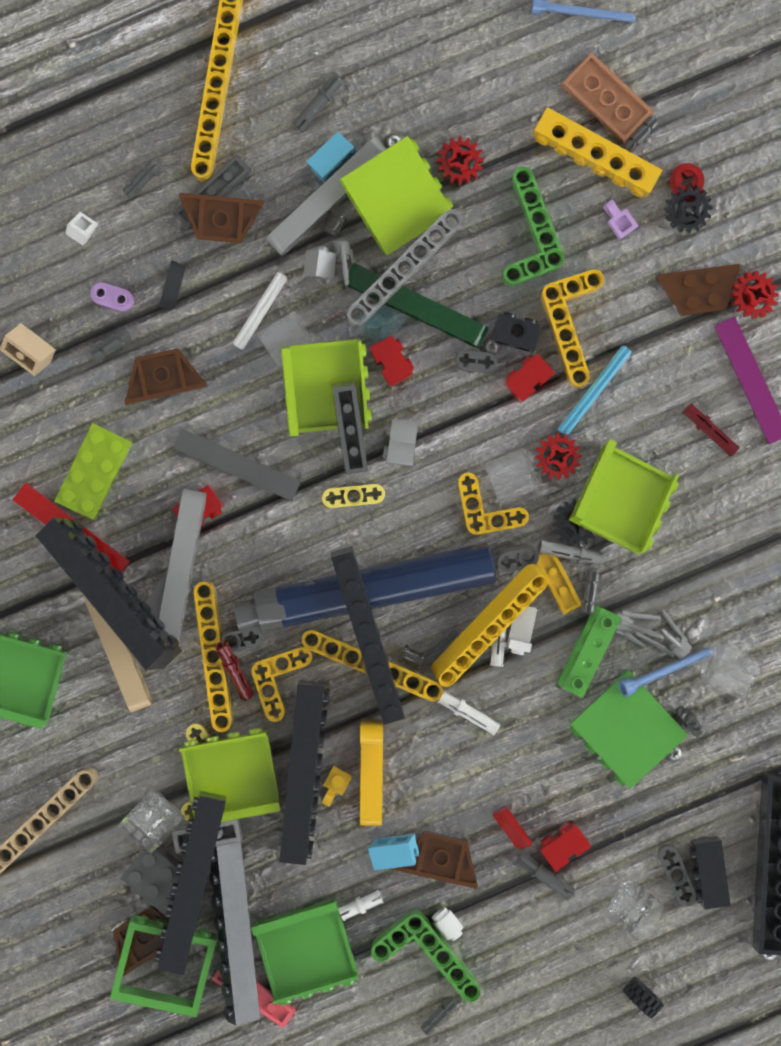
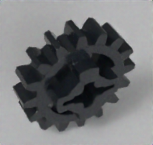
[664,184,713,233]
[551,499,595,547]

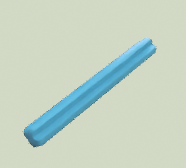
[558,346,631,435]

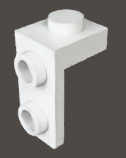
[507,606,537,655]

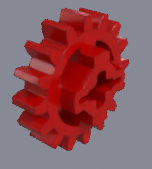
[436,136,484,186]
[730,270,779,319]
[534,433,582,481]

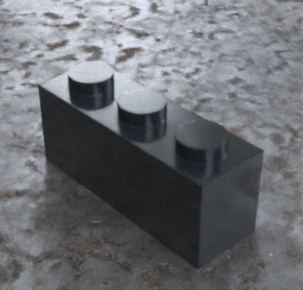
[689,836,731,910]

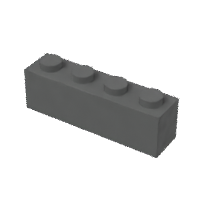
[331,380,368,475]

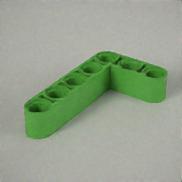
[502,166,564,287]
[371,909,481,1002]

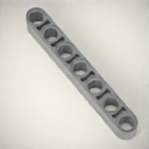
[266,137,387,256]
[347,209,462,327]
[159,489,207,642]

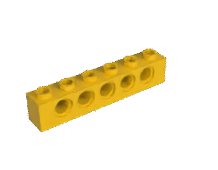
[533,107,662,198]

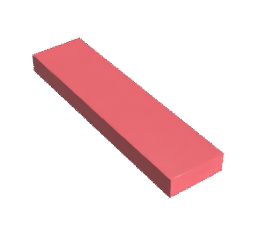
[211,968,296,1028]

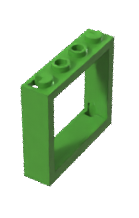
[110,915,216,1017]

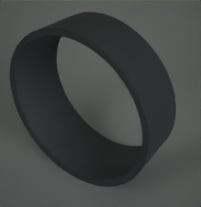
[159,260,186,309]

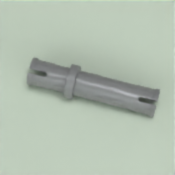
[537,539,604,566]

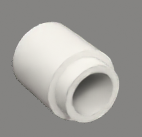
[432,907,463,941]

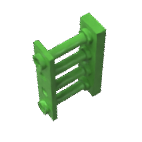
[557,605,622,698]

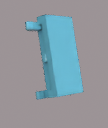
[306,132,356,183]
[368,833,419,870]

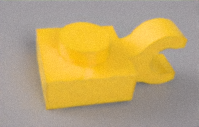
[322,765,353,807]

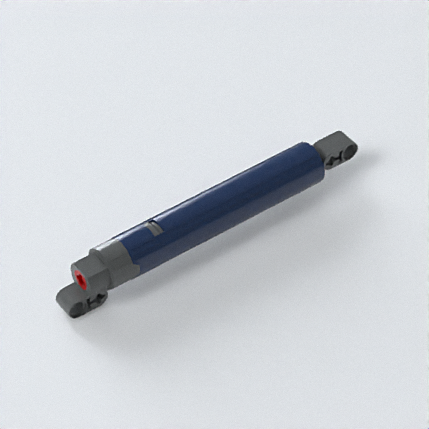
[221,543,539,652]

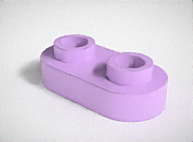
[90,282,134,312]

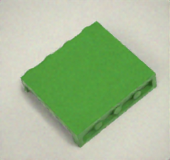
[0,631,68,729]
[568,669,688,789]
[251,898,359,1005]

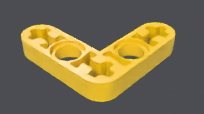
[458,473,529,535]
[251,646,313,722]

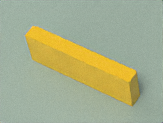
[536,553,583,615]

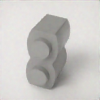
[383,419,418,467]

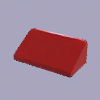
[493,805,532,849]

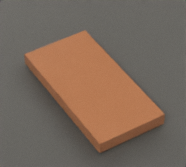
[561,52,654,145]

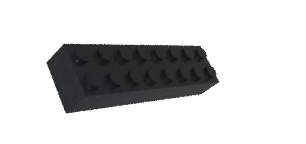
[35,517,182,670]
[279,680,330,865]
[752,773,781,955]

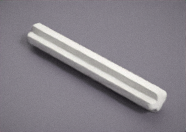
[233,272,287,350]

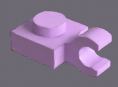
[603,200,638,240]

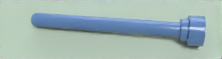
[531,0,635,22]
[618,647,713,697]

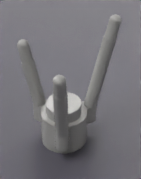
[326,241,355,285]
[615,610,664,648]
[635,610,692,659]

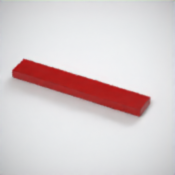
[12,483,131,573]

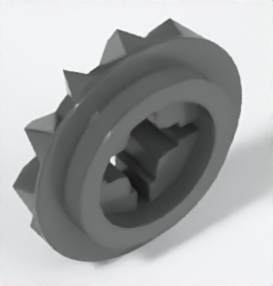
[676,706,703,737]

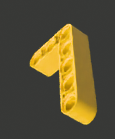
[540,269,604,388]
[360,719,383,826]

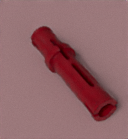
[682,403,740,457]
[215,641,254,701]

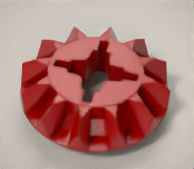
[669,163,705,198]

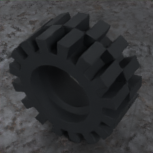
[622,977,664,1019]

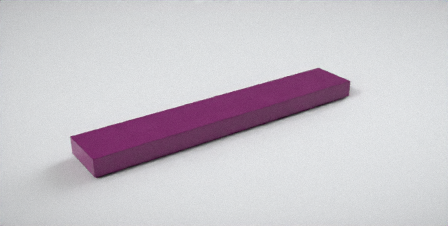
[714,317,781,445]

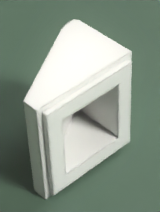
[66,212,98,245]

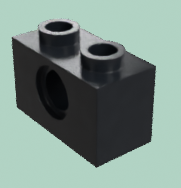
[491,312,542,353]

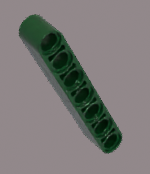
[344,263,489,348]

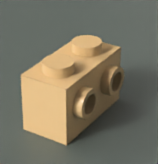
[0,323,56,376]

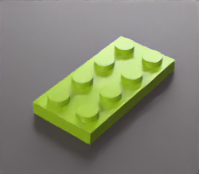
[55,423,133,520]

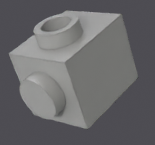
[303,246,337,280]

